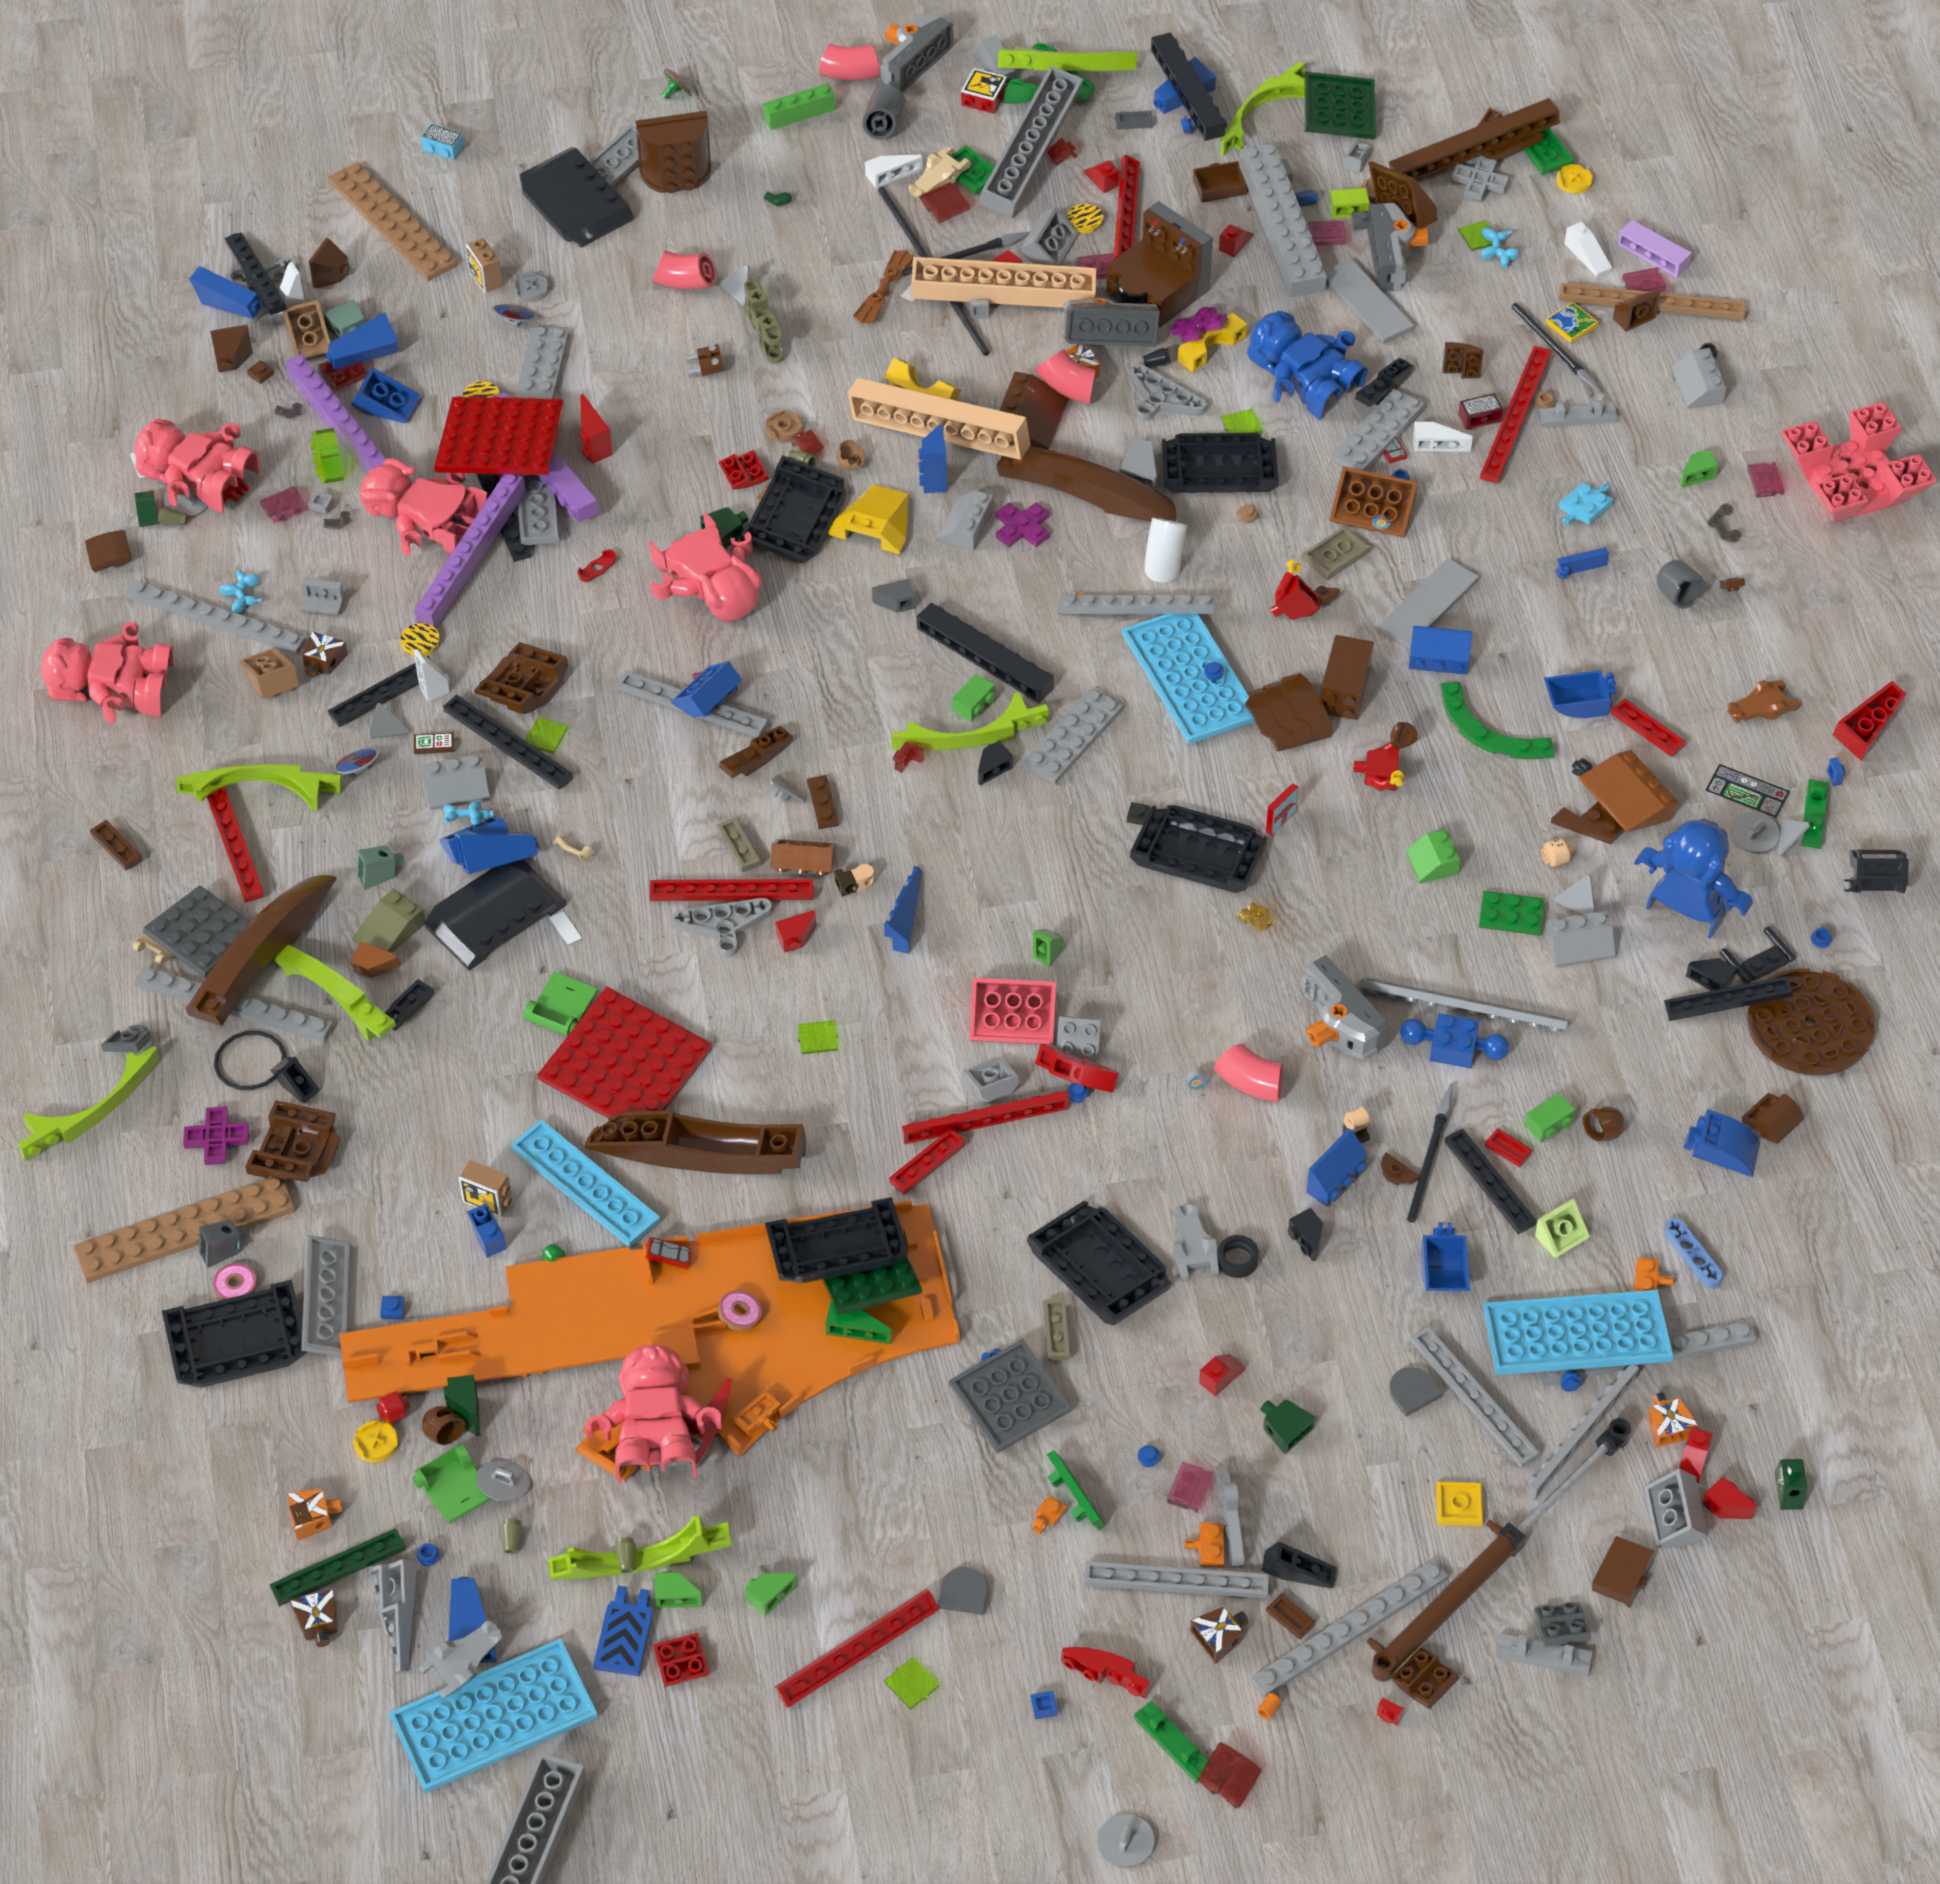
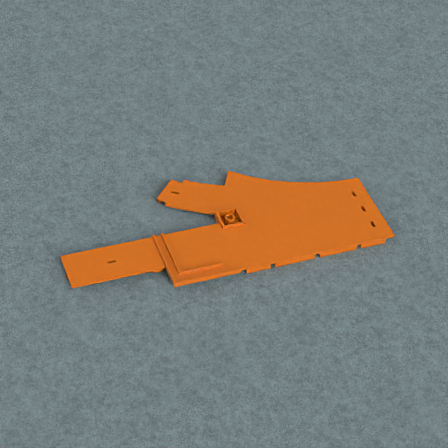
[340,1200,960,1482]

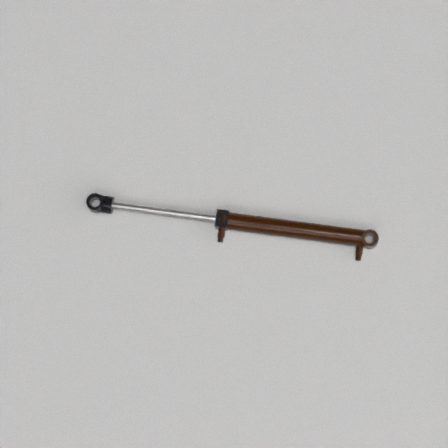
[1367,1418,1631,1682]

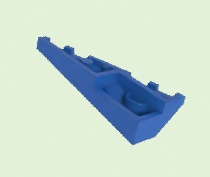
[884,866,922,954]

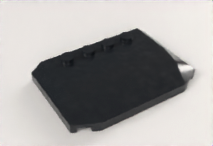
[520,147,634,247]
[1162,433,1279,493]
[740,455,846,564]
[1130,805,1268,893]
[425,859,567,971]
[765,1197,908,1283]
[1027,1201,1171,1325]
[162,1279,307,1388]

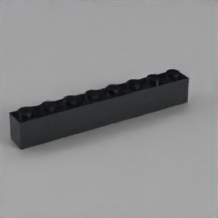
[1151,32,1227,141]
[917,602,1054,703]

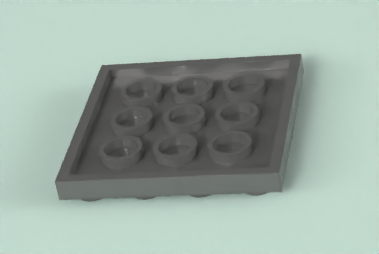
[143,885,250,978]
[948,1339,1072,1454]

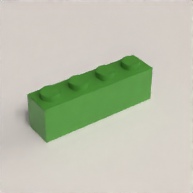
[763,83,835,130]

